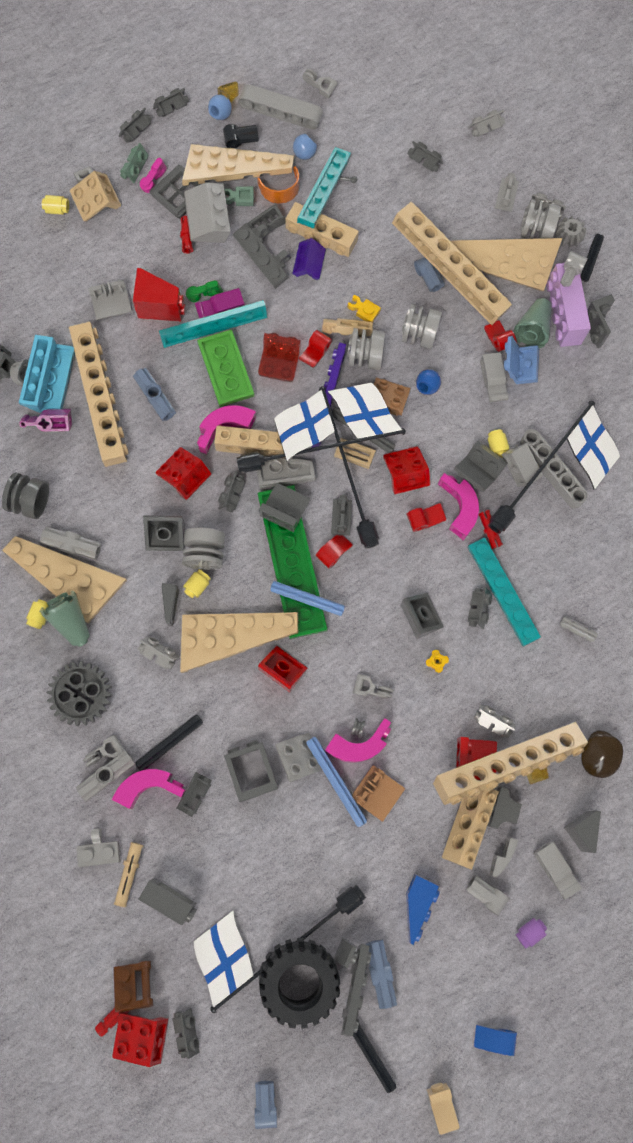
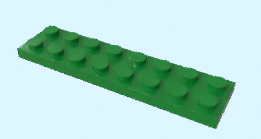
[257,485,327,639]

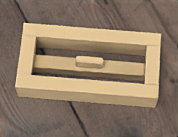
[334,438,376,469]

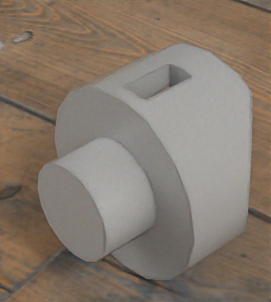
[10,360,29,386]

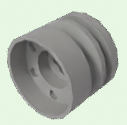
[521,199,561,239]
[402,304,442,349]
[348,328,385,370]
[182,528,225,570]

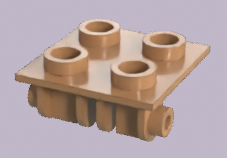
[373,378,411,416]
[352,765,405,822]

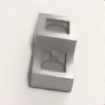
[489,837,518,877]

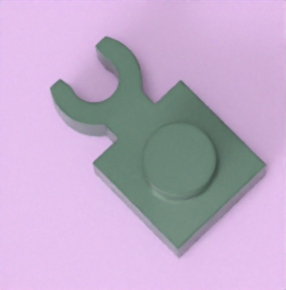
[224,186,254,206]

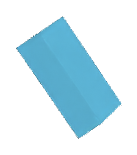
[19,335,75,413]

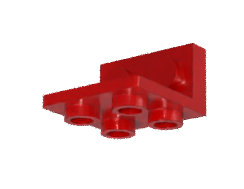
[383,446,430,495]
[155,447,212,500]
[456,737,497,780]
[112,1013,168,1067]

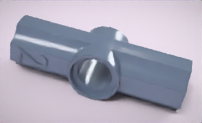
[133,368,176,421]
[365,939,397,1009]

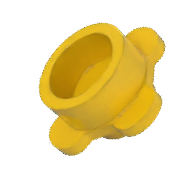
[426,650,449,673]

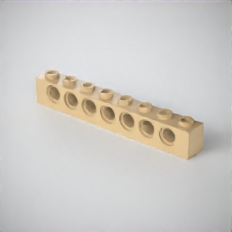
[392,202,512,325]
[69,322,129,467]
[433,722,588,805]

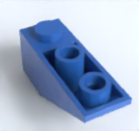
[406,874,440,945]

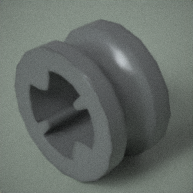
[351,718,365,738]

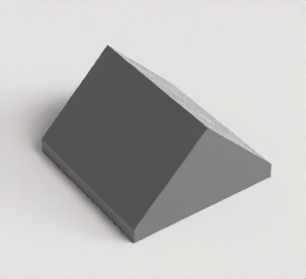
[143,515,185,551]
[401,593,444,639]
[564,811,601,853]

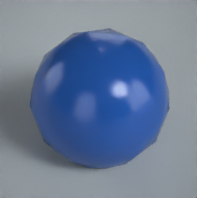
[416,369,441,395]

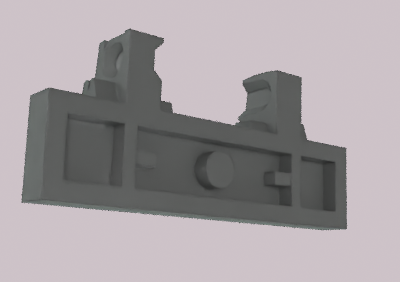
[232,223,291,289]
[341,944,371,1037]

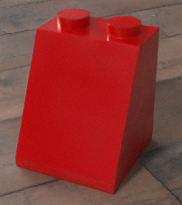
[133,268,185,322]

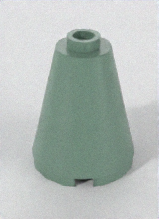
[513,298,552,348]
[39,591,90,647]

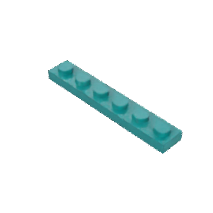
[297,147,351,229]
[159,300,268,348]
[467,537,541,647]

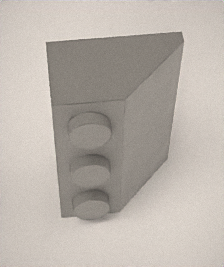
[184,182,230,243]

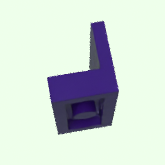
[292,238,326,280]

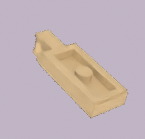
[322,318,373,337]

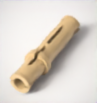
[114,842,143,907]

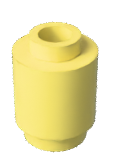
[42,195,69,215]
[487,429,510,458]
[183,569,211,599]
[26,599,49,630]

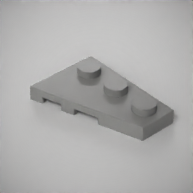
[257,454,315,489]

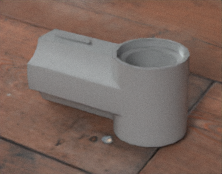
[466,875,510,916]

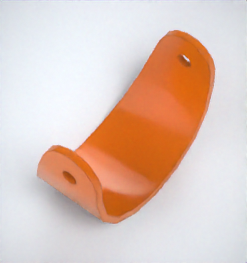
[257,166,300,204]

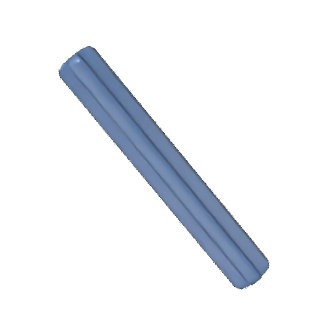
[270,581,345,616]

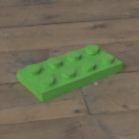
[197,329,255,407]

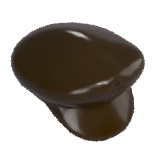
[581,730,623,778]

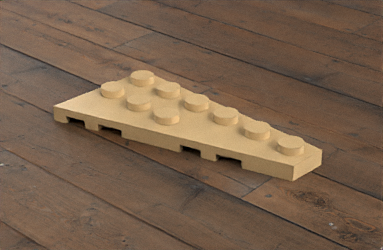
[182,144,294,186]
[451,238,562,292]
[2,536,127,624]
[180,612,298,673]

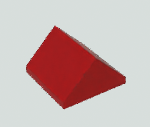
[258,646,308,693]

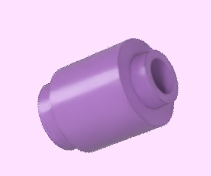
[515,918,547,949]

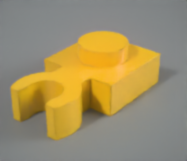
[347,295,381,323]

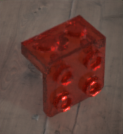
[258,333,301,382]

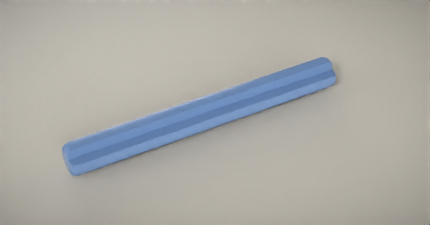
[306,737,367,827]

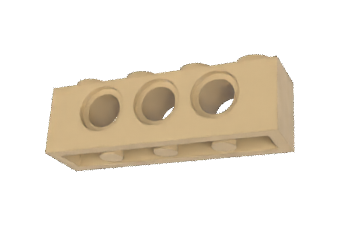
[286,202,359,257]
[214,426,285,458]
[442,789,499,870]

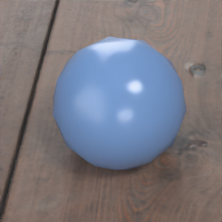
[208,95,232,120]
[293,134,317,160]

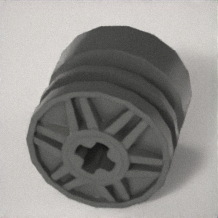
[2,472,50,519]

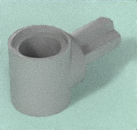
[560,251,588,287]

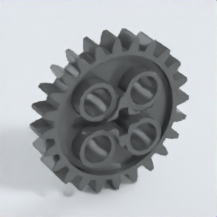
[47,661,113,726]

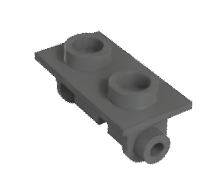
[153,88,189,117]
[119,108,152,143]
[407,141,444,172]
[218,471,245,512]
[331,495,352,536]
[467,587,492,629]
[176,772,212,817]
[172,1008,200,1059]

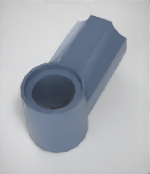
[414,257,445,292]
[255,1081,277,1129]

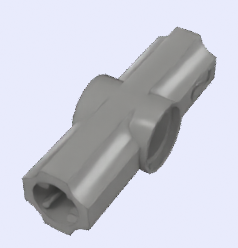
[40,527,101,560]
[75,750,136,802]

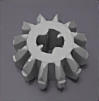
[555,216,587,248]

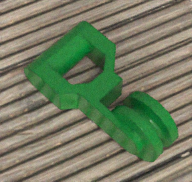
[186,280,223,302]

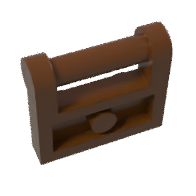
[113,961,153,1012]

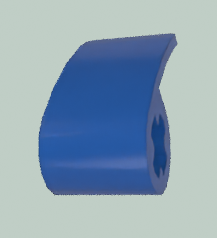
[474,1025,517,1056]

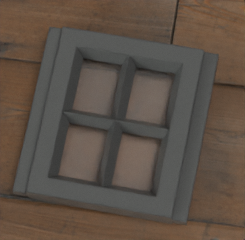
[149,165,201,219]

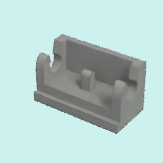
[502,443,543,487]

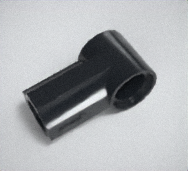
[223,124,259,149]

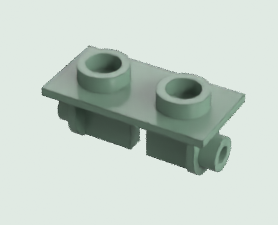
[120,143,149,183]

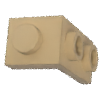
[426,1083,460,1135]

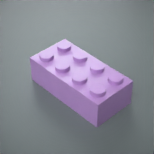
[546,263,591,347]

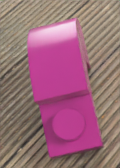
[197,405,256,455]
[438,473,479,541]
[325,718,391,763]
[111,769,186,809]

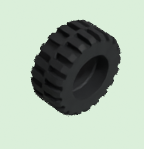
[259,938,341,1029]

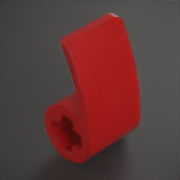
[484,320,517,352]
[299,330,332,368]
[406,503,446,532]
[315,535,353,569]

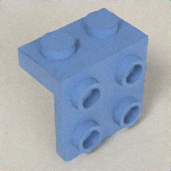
[504,336,539,384]

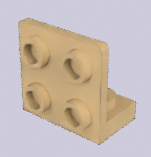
[70,171,121,221]

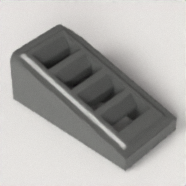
[246,203,286,231]
[161,583,179,626]

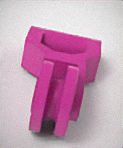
[140,158,167,193]

